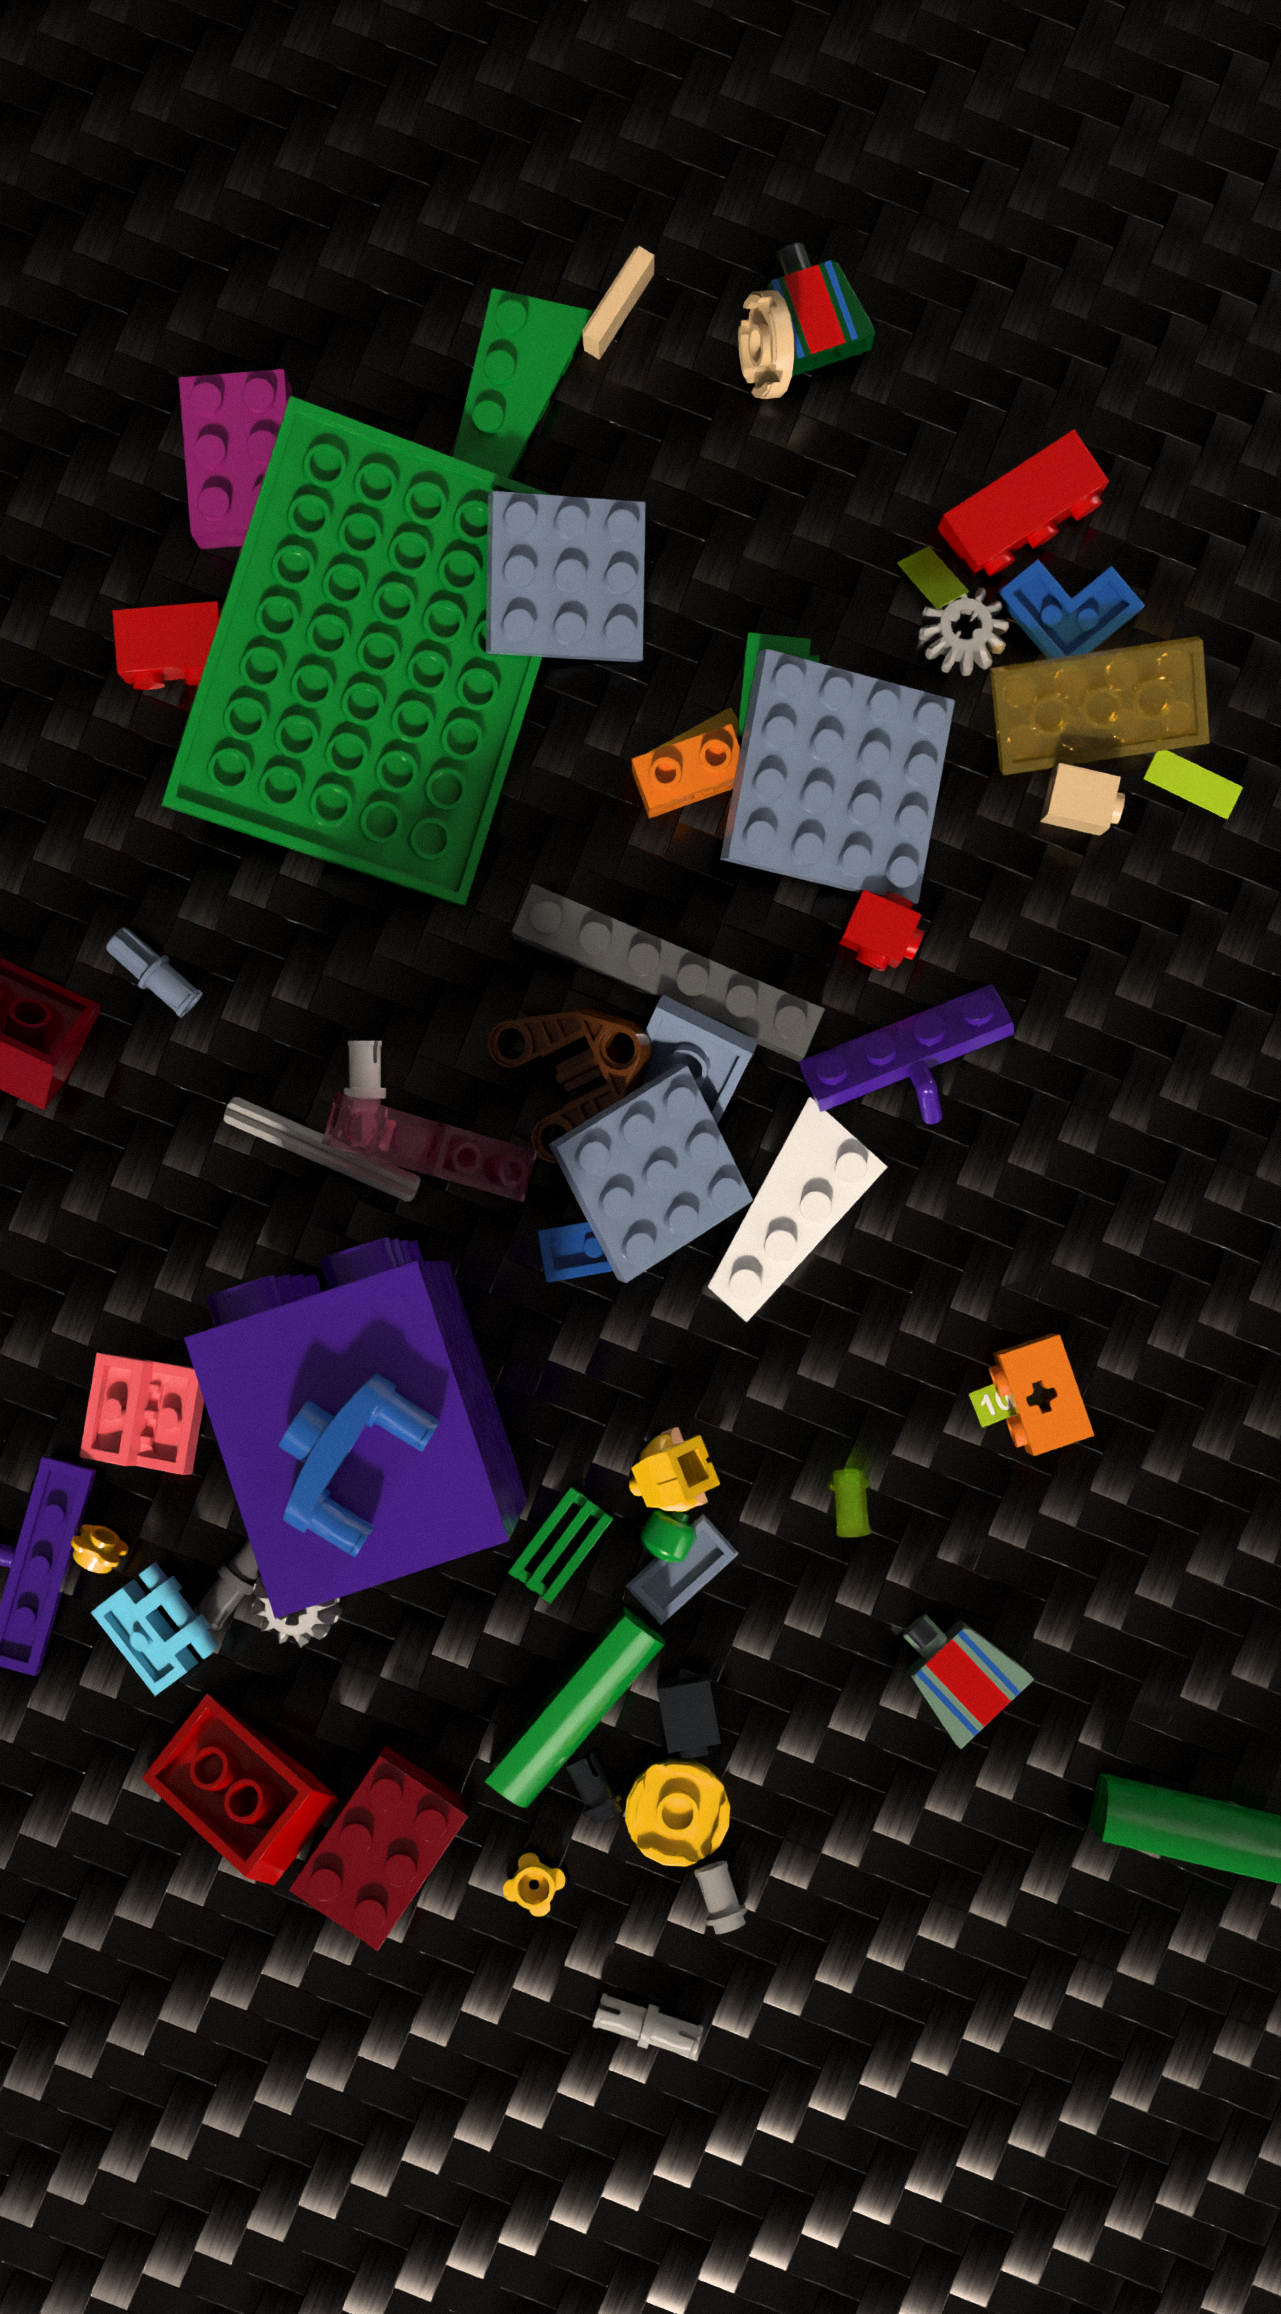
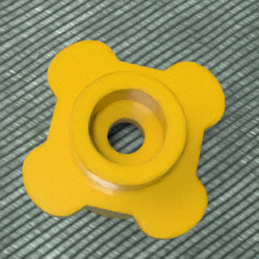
[70,1524,129,1573]
[503,1852,565,1916]

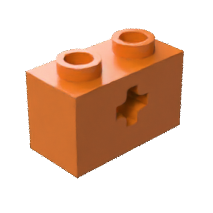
[632,724,740,818]
[989,1333,1094,1456]

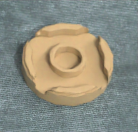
[738,290,794,399]

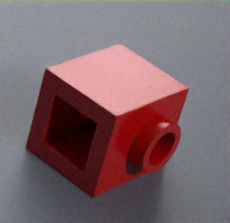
[839,890,925,971]

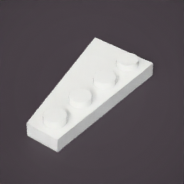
[707,1097,887,1322]

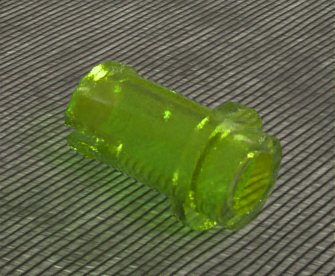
[828,1469,871,1537]

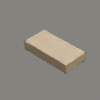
[582,246,655,360]

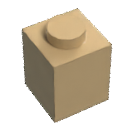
[1040,763,1125,836]

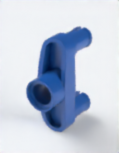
[278,1373,441,1558]

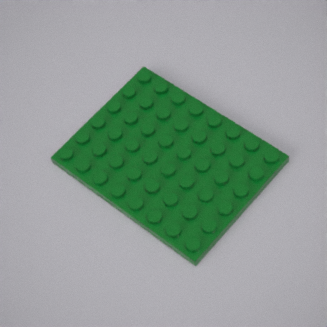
[160,396,551,906]

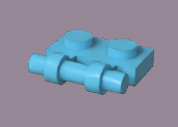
[91,1562,220,1696]

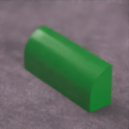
[485,1606,665,1808]
[1088,1773,1281,1884]

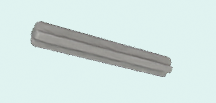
[223,1097,421,1201]

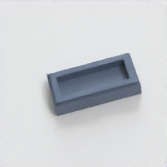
[626,1513,739,1625]

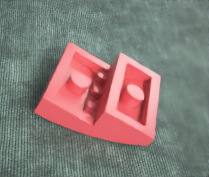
[79,1353,204,1475]

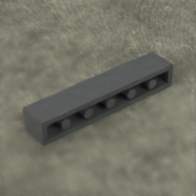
[511,884,825,1062]

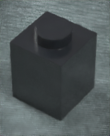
[656,1672,721,1758]

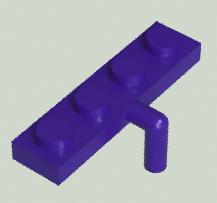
[799,984,1015,1124]
[0,1455,97,1676]

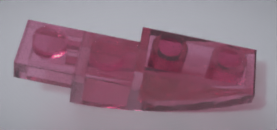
[322,1093,537,1202]

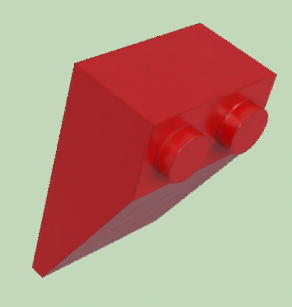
[142,1693,340,1885]

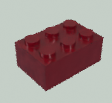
[289,1745,472,1951]

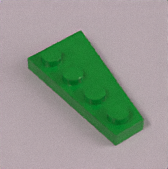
[453,288,593,479]

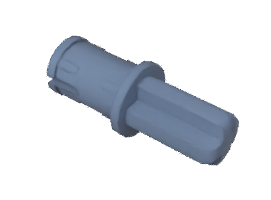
[106,927,203,1017]

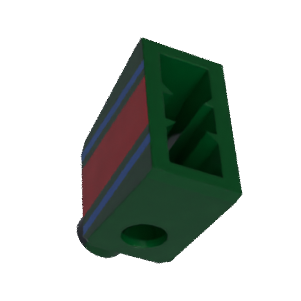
[765,243,875,376]

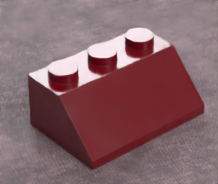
[0,958,101,1110]

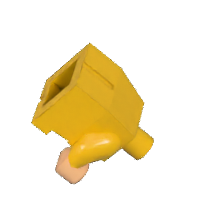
[629,1427,720,1512]

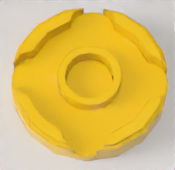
[625,1758,730,1867]

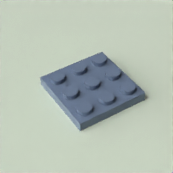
[486,491,645,662]
[548,1063,754,1283]

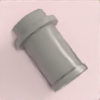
[694,1861,747,1934]

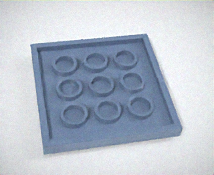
[720,649,955,905]

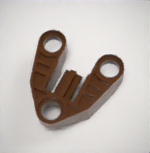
[487,1007,651,1164]

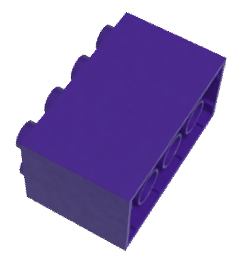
[184,1237,527,1619]

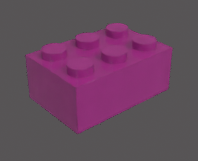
[179,369,292,549]

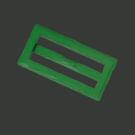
[508,1486,613,1604]

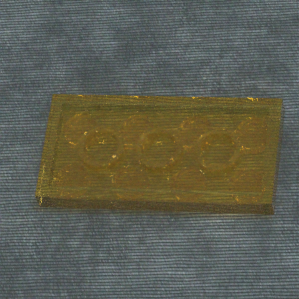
[990,636,1210,775]

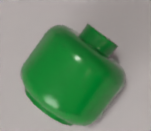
[640,1509,697,1564]

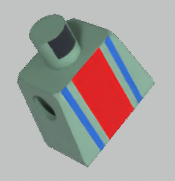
[902,1614,1034,1749]

